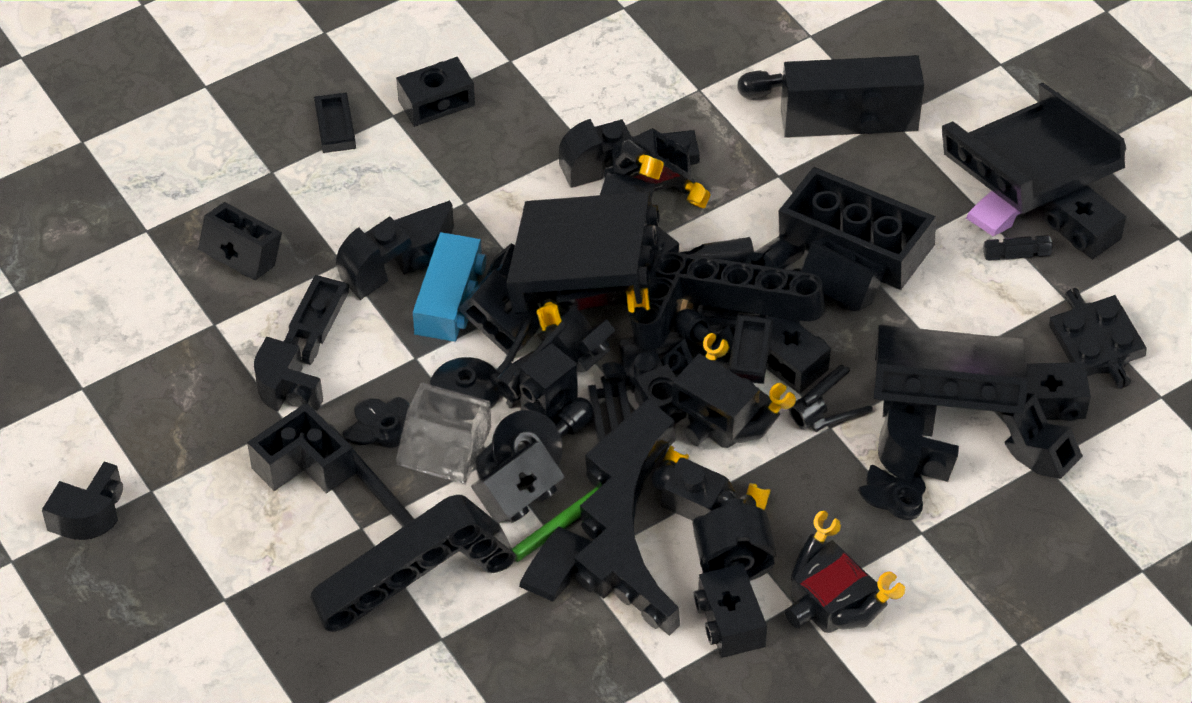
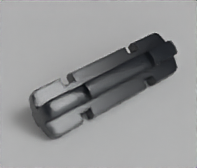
[983,235,1053,261]

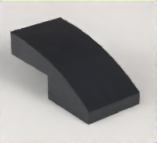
[519,526,592,602]

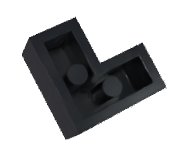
[247,403,356,494]

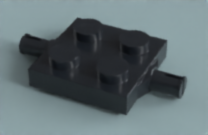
[1049,288,1147,389]

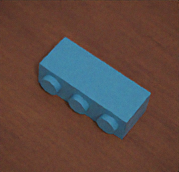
[413,232,487,342]

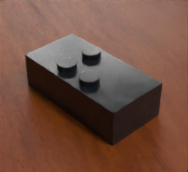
[780,55,924,138]
[778,167,936,290]

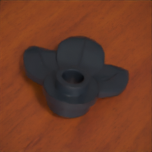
[342,397,411,448]
[858,464,926,520]

